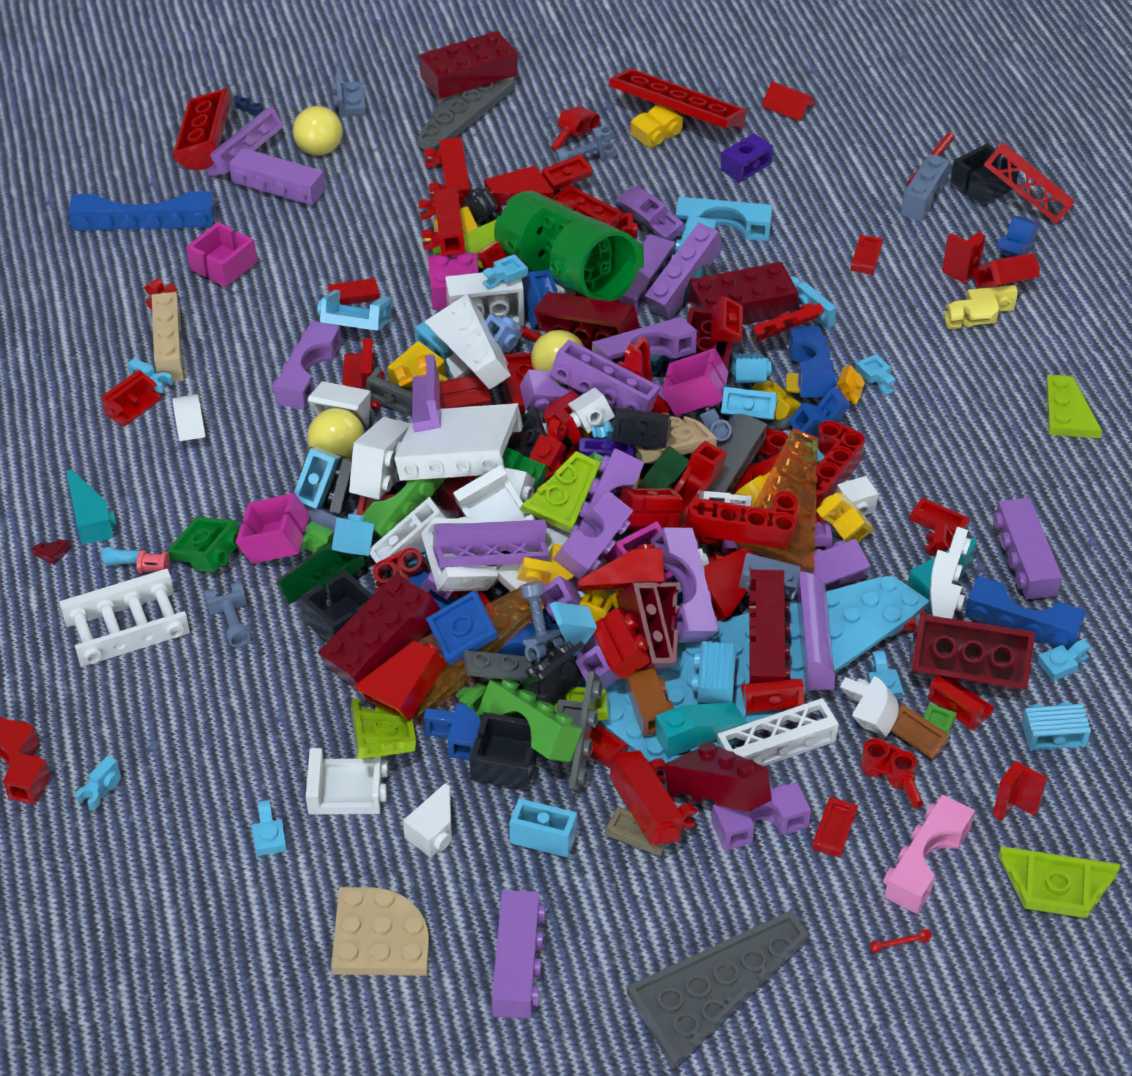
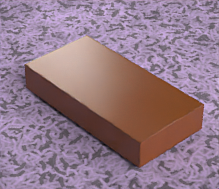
[890,704,951,761]

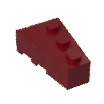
[616,582,681,675]
[664,743,772,812]

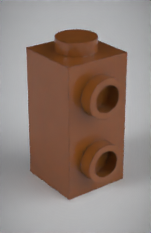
[627,668,674,737]

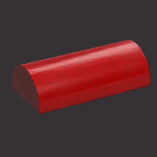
[172,88,231,170]

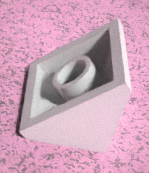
[308,381,371,428]

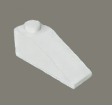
[370,497,449,563]

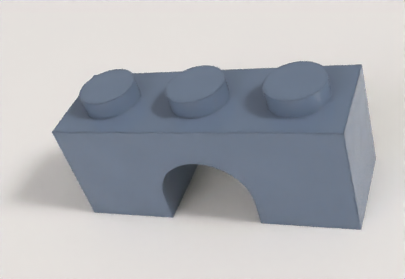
[901,154,951,222]

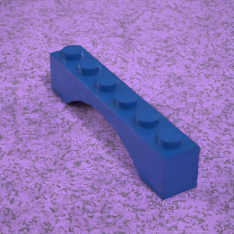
[68,191,215,231]

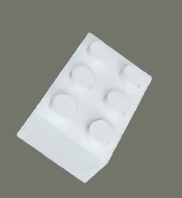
[446,273,524,326]
[349,417,410,499]

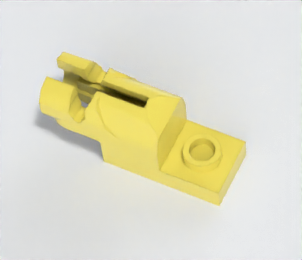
[944,285,1018,329]

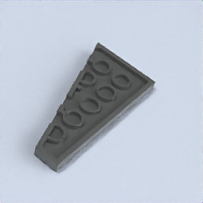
[417,78,516,151]
[627,910,808,1069]

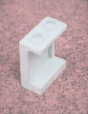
[453,465,535,552]
[421,517,499,591]
[306,748,388,814]

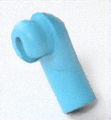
[101,547,139,566]

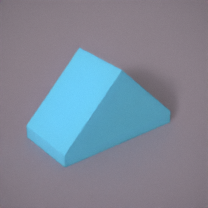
[550,602,597,656]

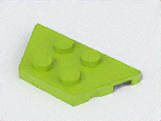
[351,698,416,759]
[999,846,1120,918]

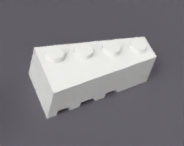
[425,294,511,390]

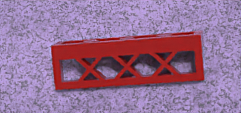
[984,140,1075,224]

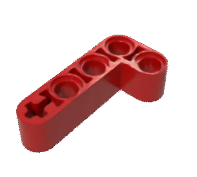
[801,420,865,510]
[685,491,798,549]

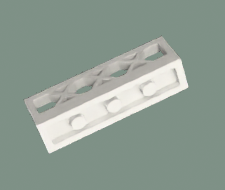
[717,698,839,766]

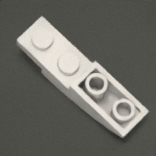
[930,527,971,619]

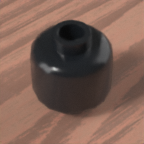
[464,187,499,223]

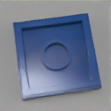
[426,590,500,665]

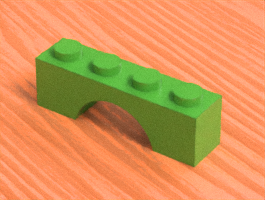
[362,478,446,541]
[478,679,583,762]

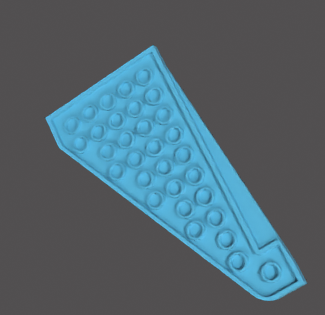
[568,576,930,780]

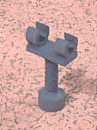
[555,125,617,163]
[698,407,732,441]
[203,581,251,648]
[520,581,564,662]

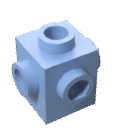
[486,314,523,353]

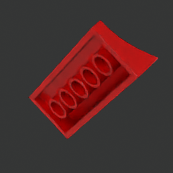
[609,68,747,130]

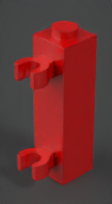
[424,138,470,208]
[418,188,466,256]
[609,750,697,846]

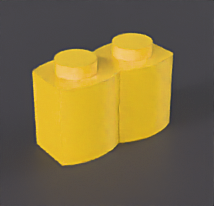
[631,105,683,148]

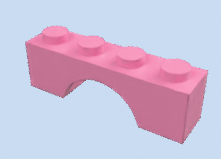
[883,794,975,914]

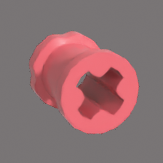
[137,550,170,575]

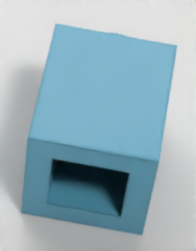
[331,514,374,556]

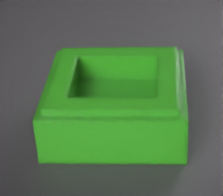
[923,704,957,734]

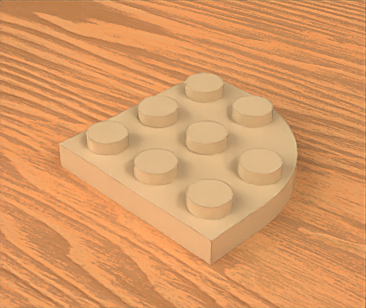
[613,413,717,464]
[331,887,429,976]

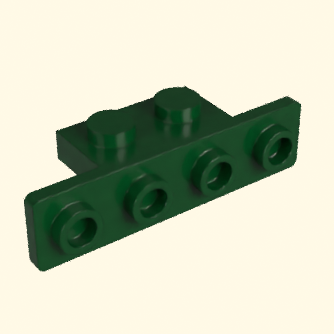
[627,446,689,533]
[277,540,366,603]

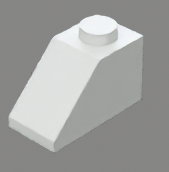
[403,784,452,858]

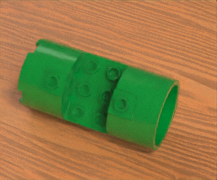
[494,191,644,302]

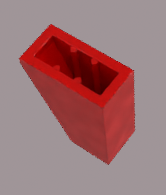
[484,165,554,211]
[972,253,1040,289]
[704,545,756,621]
[355,641,447,722]

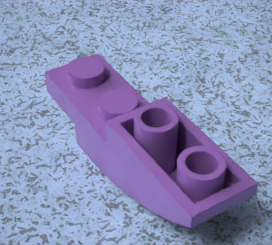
[615,186,686,241]

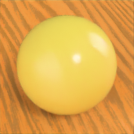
[293,106,343,156]
[531,330,584,385]
[307,408,365,458]

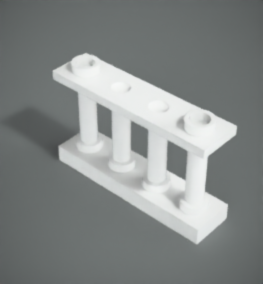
[59,569,190,667]

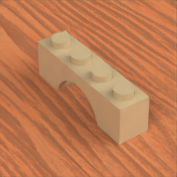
[152,292,184,382]

